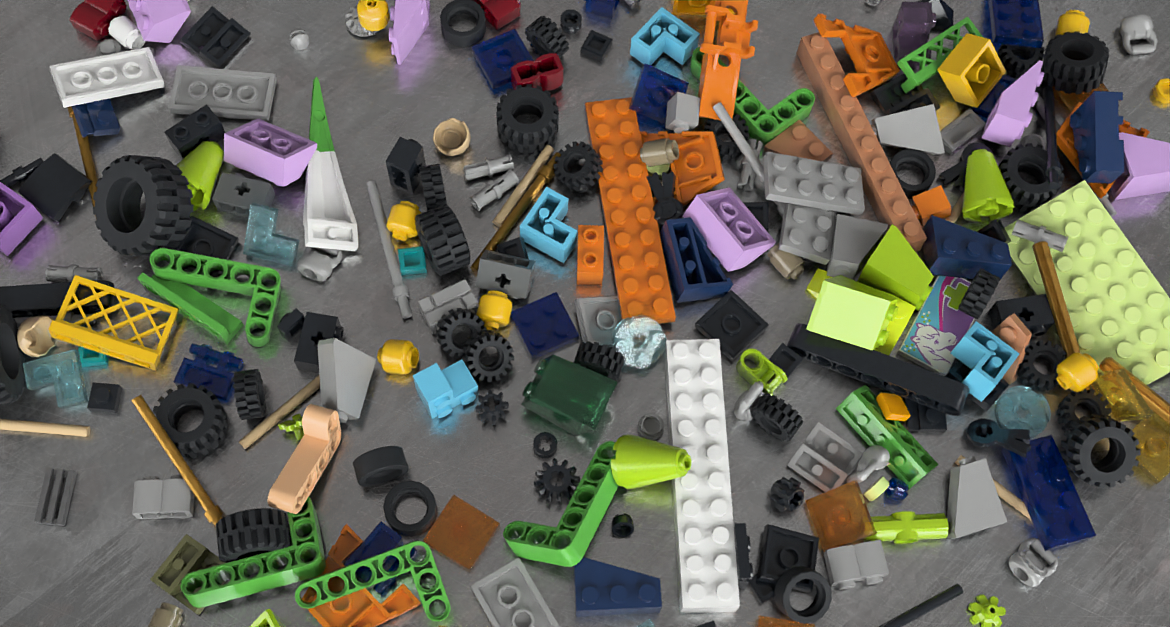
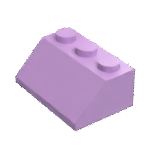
[128,0,191,43]
[224,119,317,187]
[682,187,776,272]

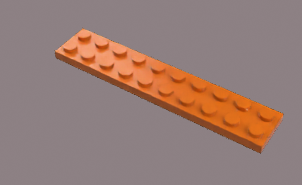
[585,97,676,328]

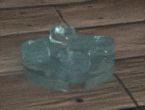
[612,315,667,369]
[995,386,1051,439]

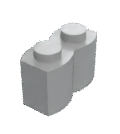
[132,475,194,520]
[823,540,889,590]

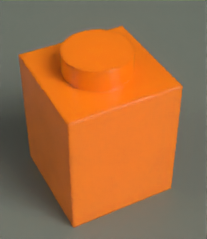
[911,185,951,227]

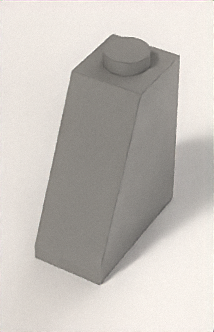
[871,104,945,155]
[827,214,888,280]
[317,338,376,423]
[947,456,1007,539]

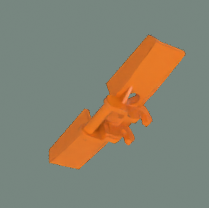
[698,0,758,121]

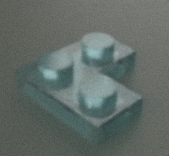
[243,203,299,266]
[23,349,88,409]

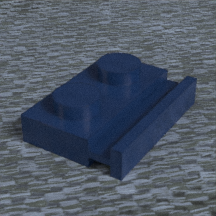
[71,98,120,137]

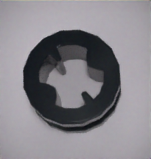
[560,9,582,34]
[533,432,557,459]

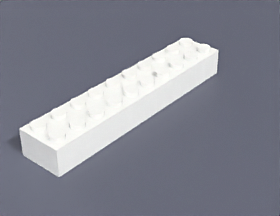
[664,339,740,614]

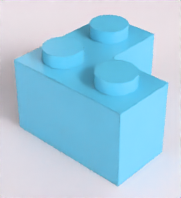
[630,7,700,68]
[520,187,577,263]
[950,321,1020,402]
[412,360,479,419]

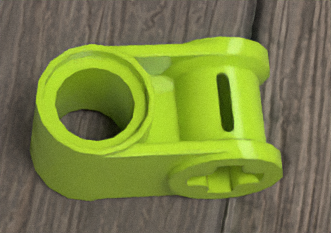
[736,348,788,396]

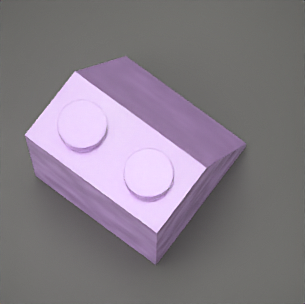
[1110,132,1170,200]

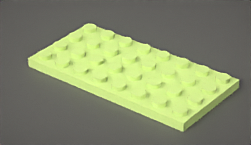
[1005,180,1170,406]

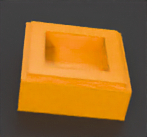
[876,392,911,421]

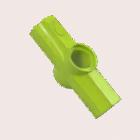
[861,511,949,544]

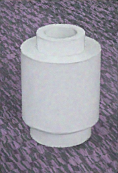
[109,16,145,50]

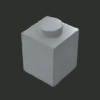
[665,92,700,133]

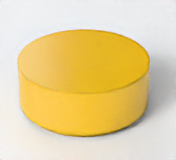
[1152,78,1170,104]

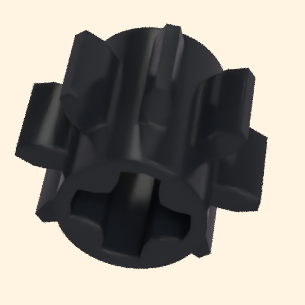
[475,389,509,425]
[770,477,805,512]

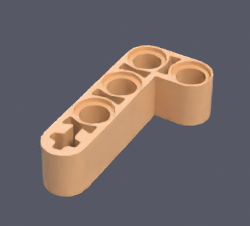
[267,404,341,514]

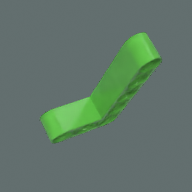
[690,47,815,146]
[150,248,281,347]
[503,441,618,567]
[180,497,326,608]
[295,540,451,621]

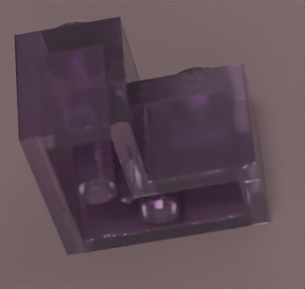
[892,1,936,70]

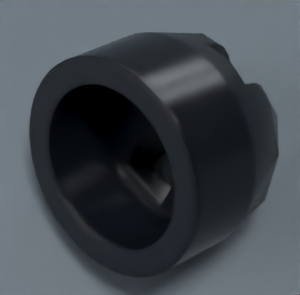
[612,513,634,537]

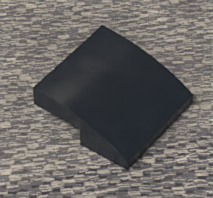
[180,6,251,68]
[870,74,940,116]
[18,153,93,221]

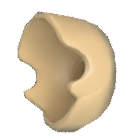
[433,118,471,156]
[17,316,55,357]

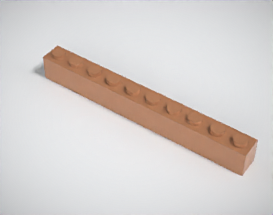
[796,32,927,252]

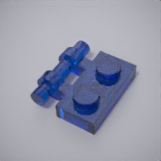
[173,343,243,401]
[344,521,418,596]

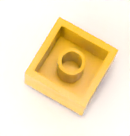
[937,33,1006,108]

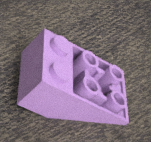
[389,0,430,65]
[982,60,1044,147]

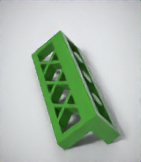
[897,16,983,93]
[138,272,244,345]
[836,385,939,489]

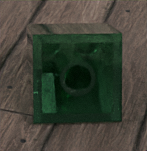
[521,354,618,436]

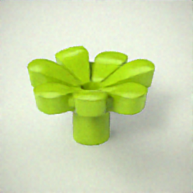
[278,414,304,440]
[968,594,1006,627]

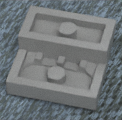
[787,422,863,497]

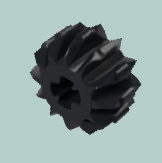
[534,458,580,506]

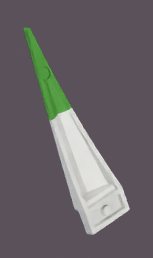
[303,76,359,251]

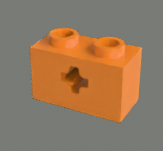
[576,225,604,285]

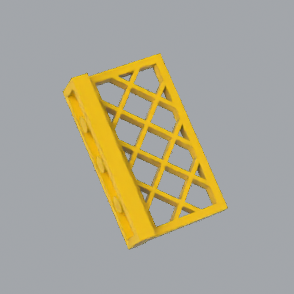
[48,275,179,371]

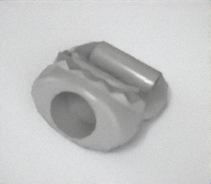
[1120,14,1157,55]
[297,247,343,281]
[734,381,764,421]
[846,445,890,485]
[1008,538,1058,587]

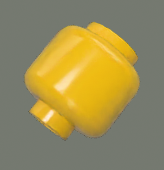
[357,0,390,31]
[1055,10,1090,36]
[386,201,422,241]
[476,291,512,331]
[377,339,419,375]
[1056,352,1099,392]

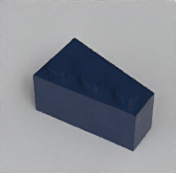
[1070,91,1124,183]
[922,215,1012,280]
[660,217,733,303]
[573,557,662,617]

